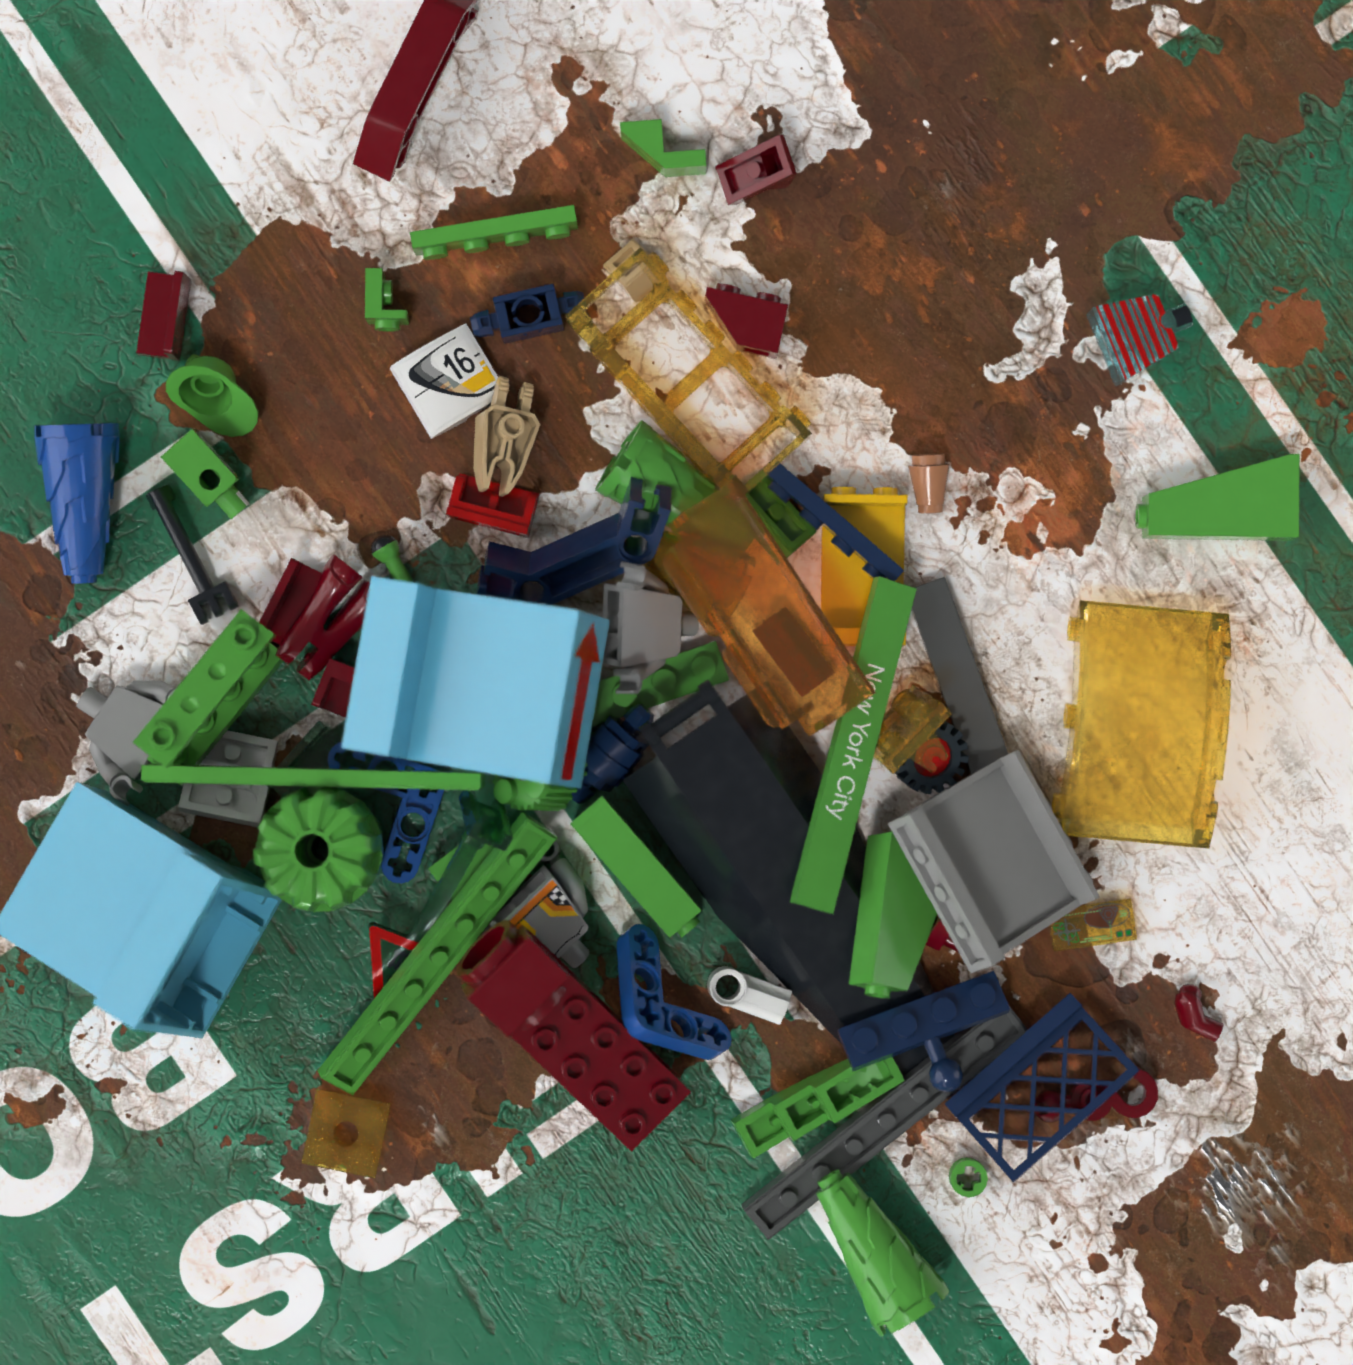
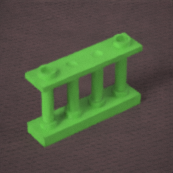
[133,609,283,787]

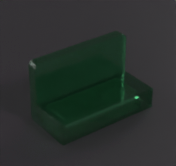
[266,720,353,797]

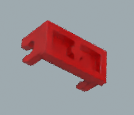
[446,473,540,538]

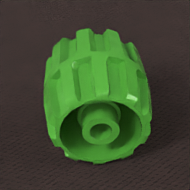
[253,786,384,912]

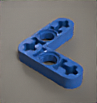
[327,741,444,884]
[617,924,732,1060]

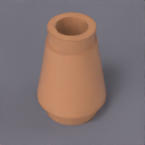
[908,453,949,513]

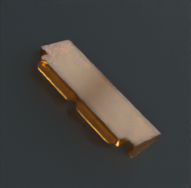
[662,480,876,737]

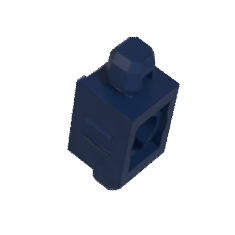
[470,284,587,344]

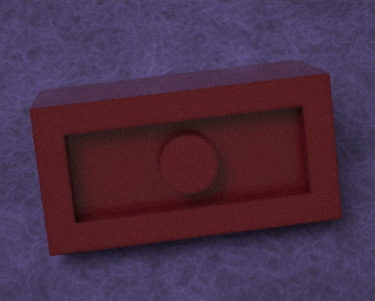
[136,271,191,361]
[259,558,322,645]

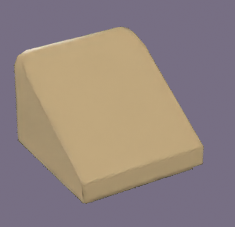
[602,239,665,303]

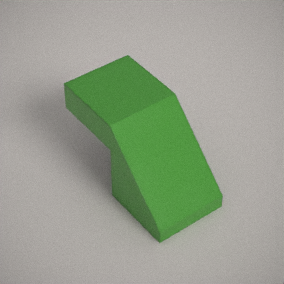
[620,119,707,177]

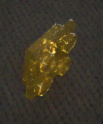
[301,1089,391,1178]

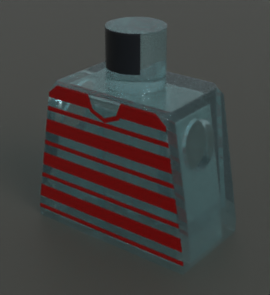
[1086,294,1193,387]

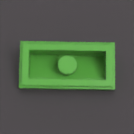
[729,471,817,565]

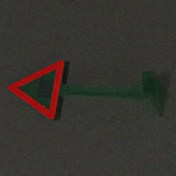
[369,790,513,999]

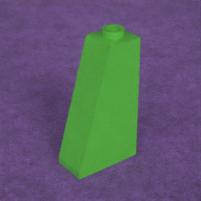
[1135,454,1300,541]
[570,796,702,938]
[849,832,937,998]

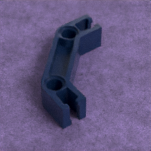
[476,477,672,606]

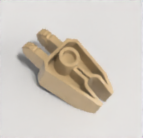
[474,376,540,497]

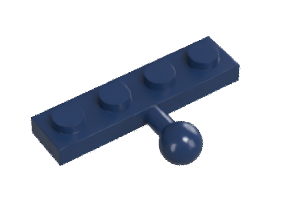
[838,971,1010,1092]

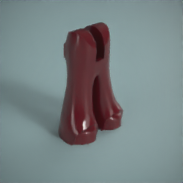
[275,554,370,681]

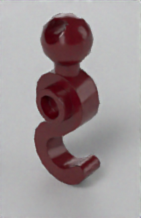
[1035,1068,1158,1123]

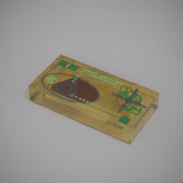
[1049,898,1137,951]

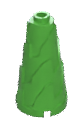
[595,420,756,555]
[816,1169,950,1336]

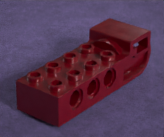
[456,920,691,1152]

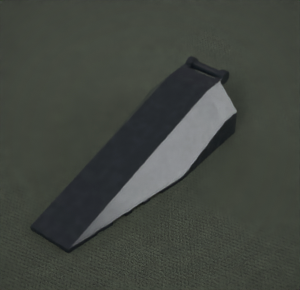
[623,679,955,1076]

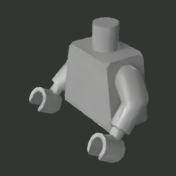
[603,562,699,694]
[76,681,176,806]

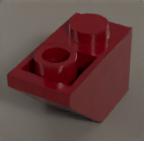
[705,283,788,359]

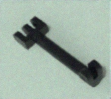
[145,484,239,625]

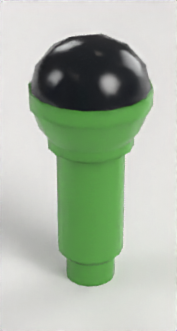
[371,535,413,582]

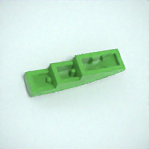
[730,1057,905,1159]

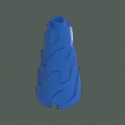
[34,423,120,584]

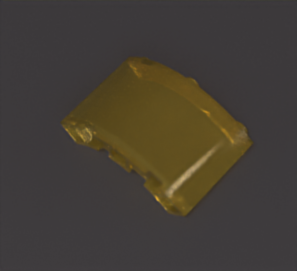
[1052,600,1231,849]

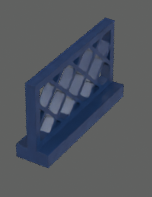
[945,993,1140,1183]

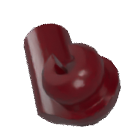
[1174,984,1224,1042]

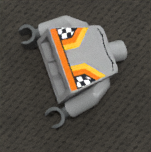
[480,840,589,968]

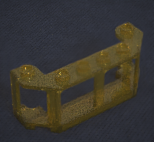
[565,248,812,506]

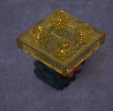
[873,685,969,794]

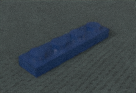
[766,461,904,581]

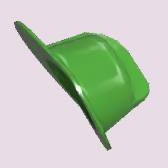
[166,354,258,437]

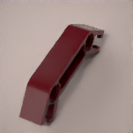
[353,0,479,182]

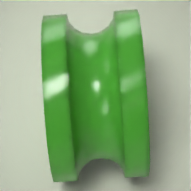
[948,1157,988,1198]

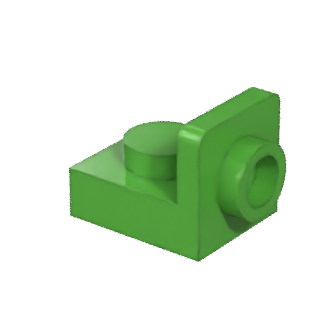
[365,268,409,332]

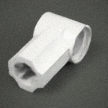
[707,966,792,1025]

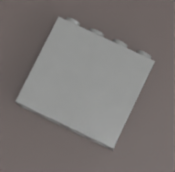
[888,750,1100,973]

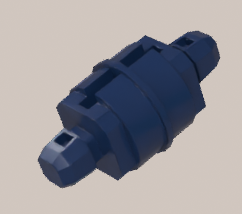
[572,704,654,804]

